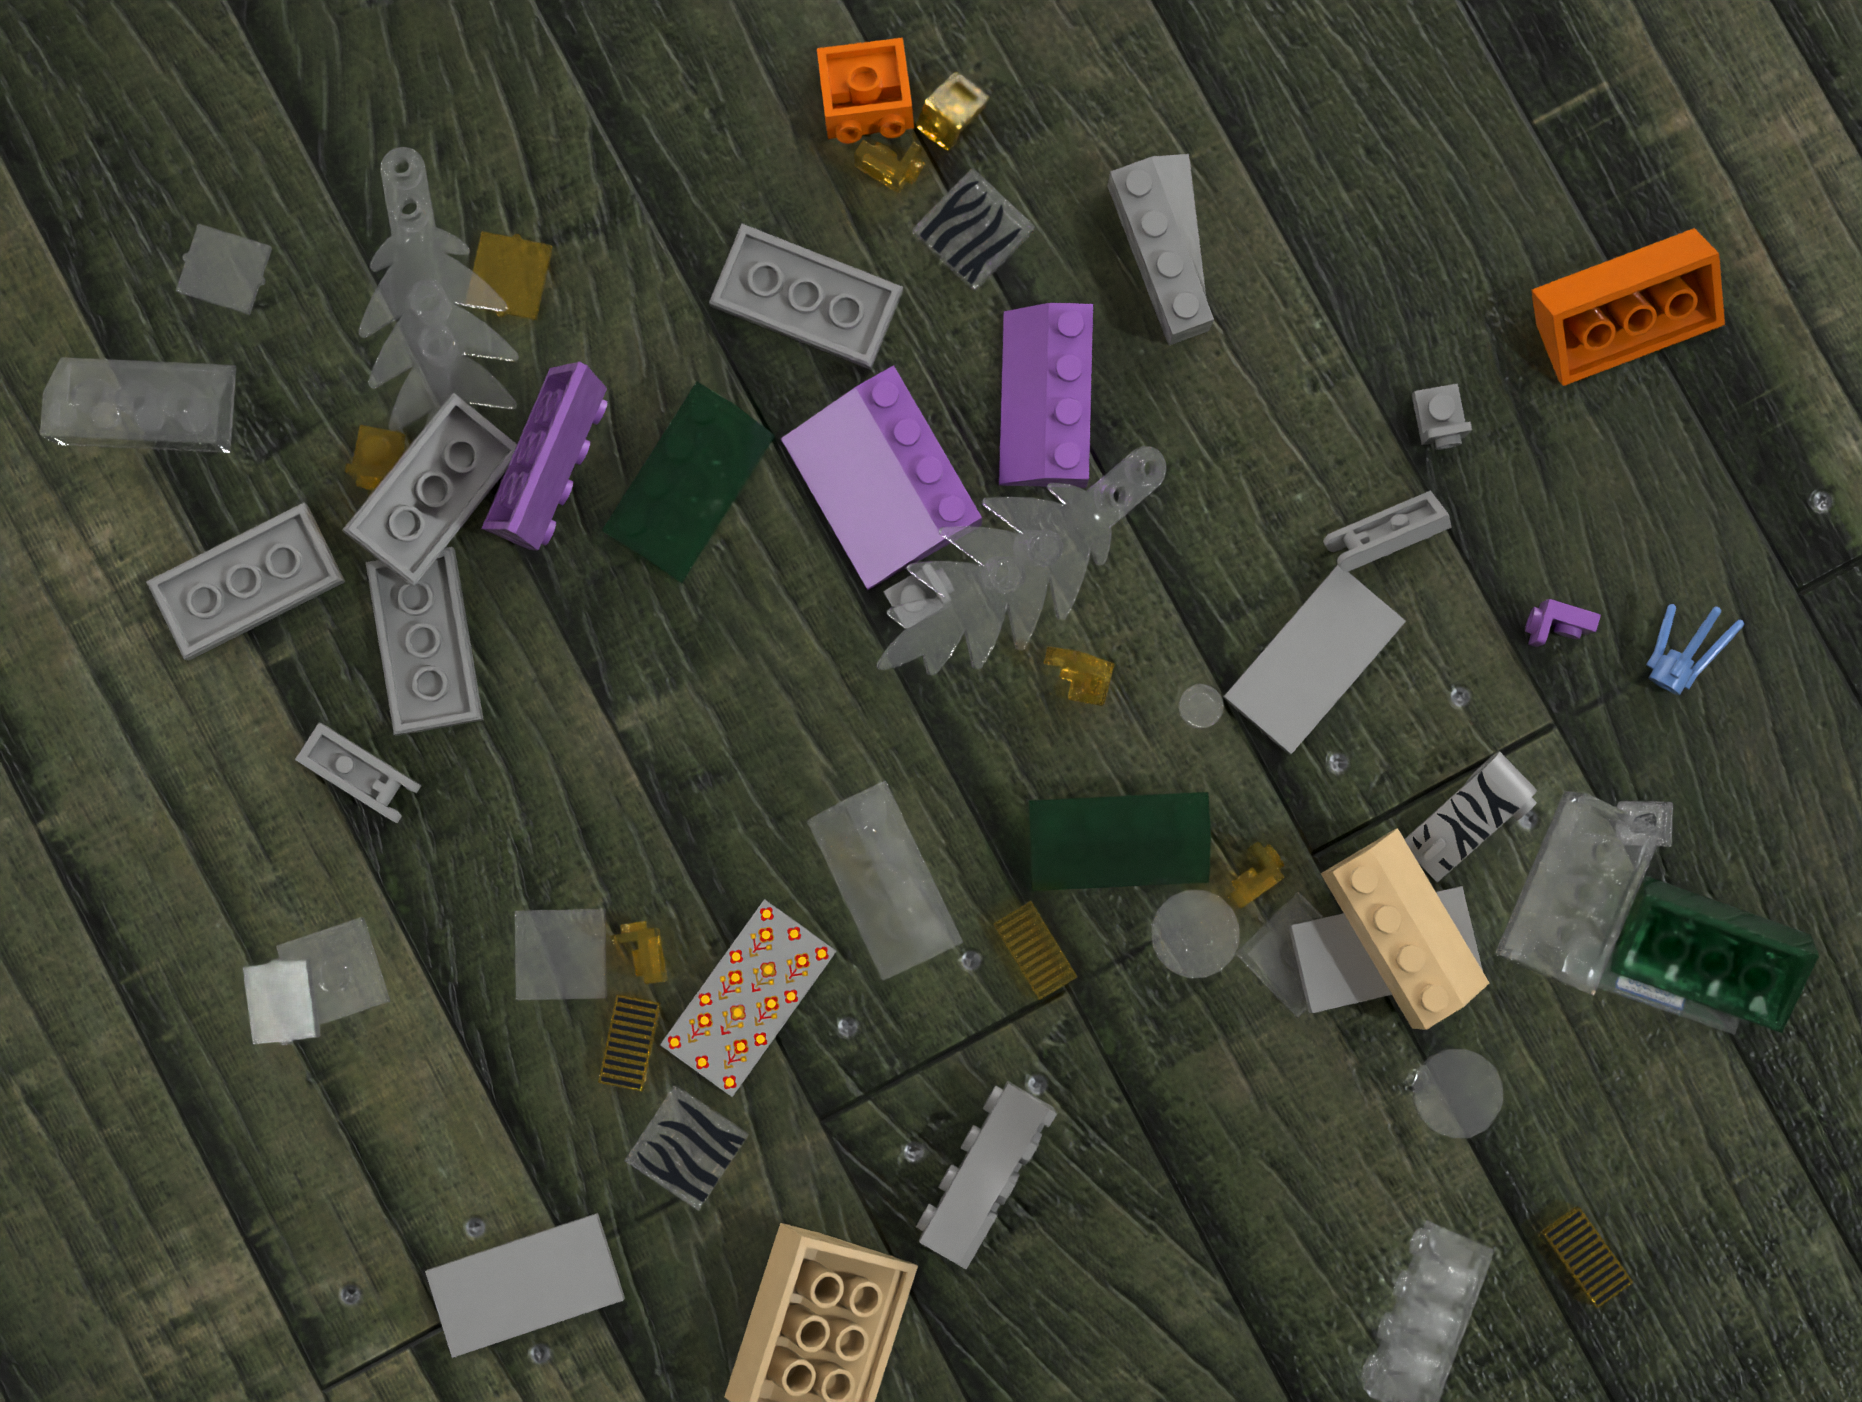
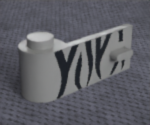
[1404,751,1537,882]

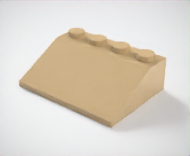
[724,1223,918,1402]

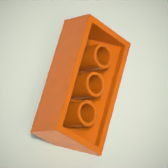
[1531,228,1725,386]

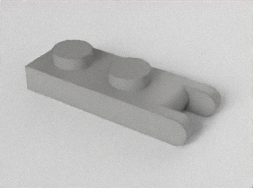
[1323,490,1452,572]
[295,722,421,823]

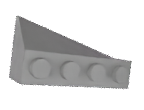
[1107,154,1214,346]
[916,1081,1057,1269]

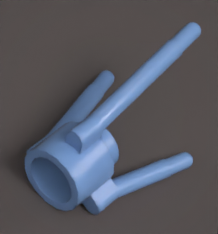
[1646,604,1744,695]

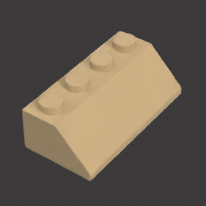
[1321,828,1489,1030]

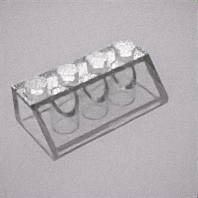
[40,357,236,453]
[807,780,963,981]
[1495,791,1664,995]
[1361,1220,1495,1402]

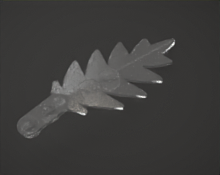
[359,147,519,432]
[876,447,1166,675]

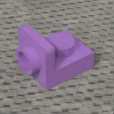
[1525,599,1601,647]

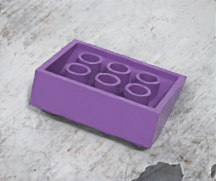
[481,362,607,550]
[781,365,982,590]

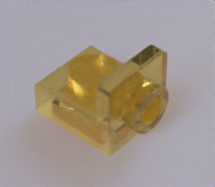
[916,71,990,151]
[854,140,924,193]
[344,425,406,490]
[1043,647,1114,706]
[1227,841,1285,910]
[610,921,668,984]

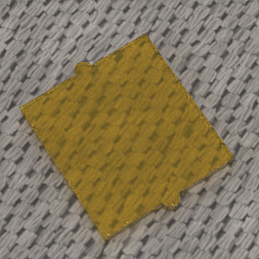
[465,231,553,320]

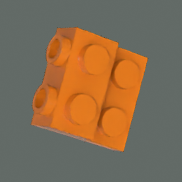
[817,38,914,144]

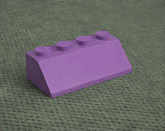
[999,303,1093,488]

